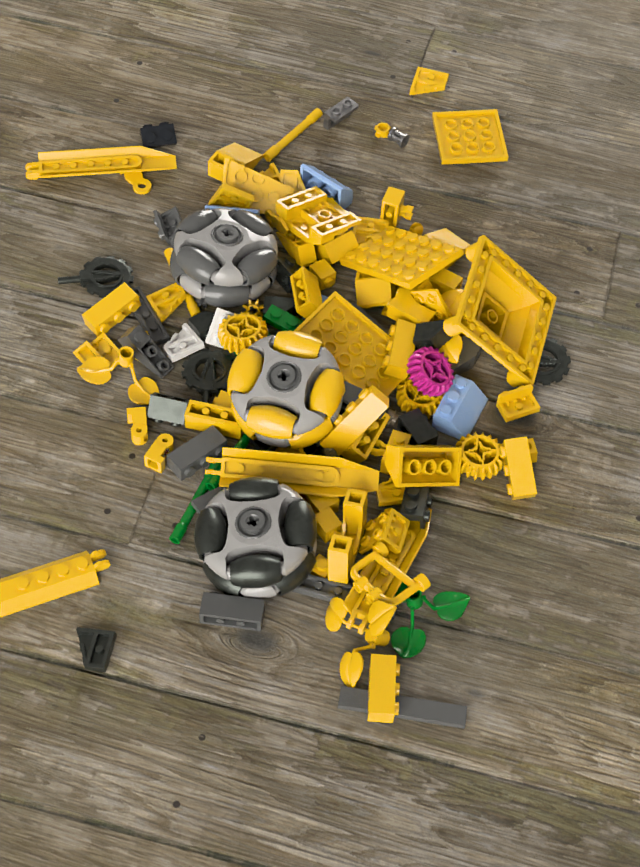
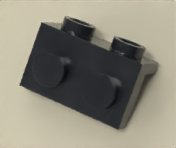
[140,122,177,148]

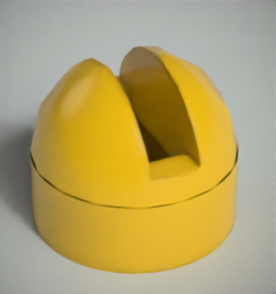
[409,222,423,235]

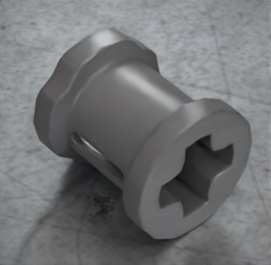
[387,127,410,148]

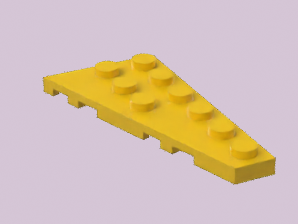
[220,158,301,215]

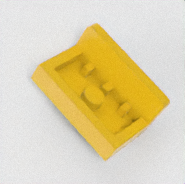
[496,384,540,422]

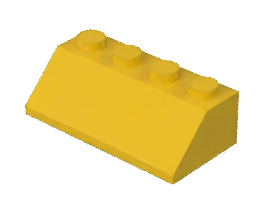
[385,445,462,487]

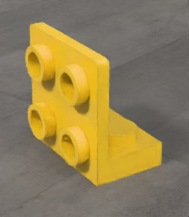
[410,278,452,321]
[358,508,410,554]

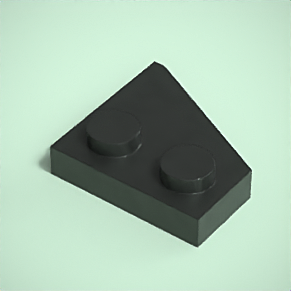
[76,627,117,672]

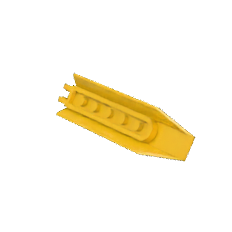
[25,146,177,180]
[205,447,380,497]
[343,508,432,635]
[0,549,111,618]

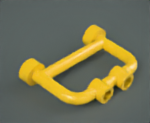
[350,541,431,606]

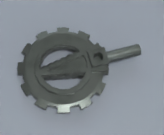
[58,256,134,298]
[534,338,571,386]
[181,349,233,403]

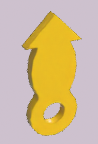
[120,172,152,194]
[265,209,289,237]

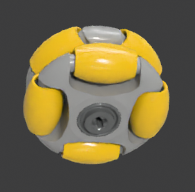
[227,331,346,450]

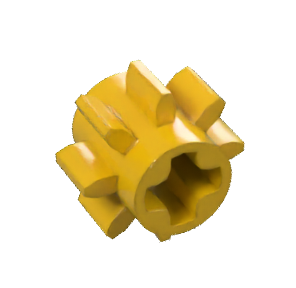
[243,299,264,317]

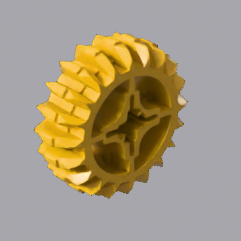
[218,312,268,355]
[396,376,445,419]
[455,431,505,481]

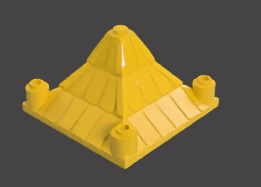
[443,235,557,387]

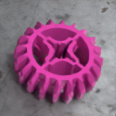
[406,346,455,397]

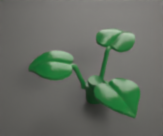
[391,582,470,658]

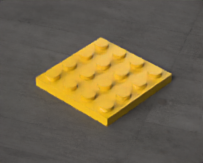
[432,109,509,165]

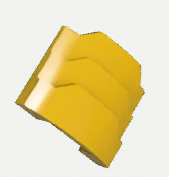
[275,186,362,245]

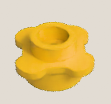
[374,123,391,138]

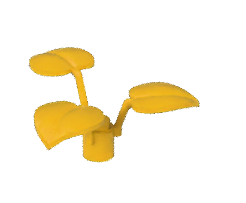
[439,289,464,364]
[77,331,159,405]
[325,597,397,688]

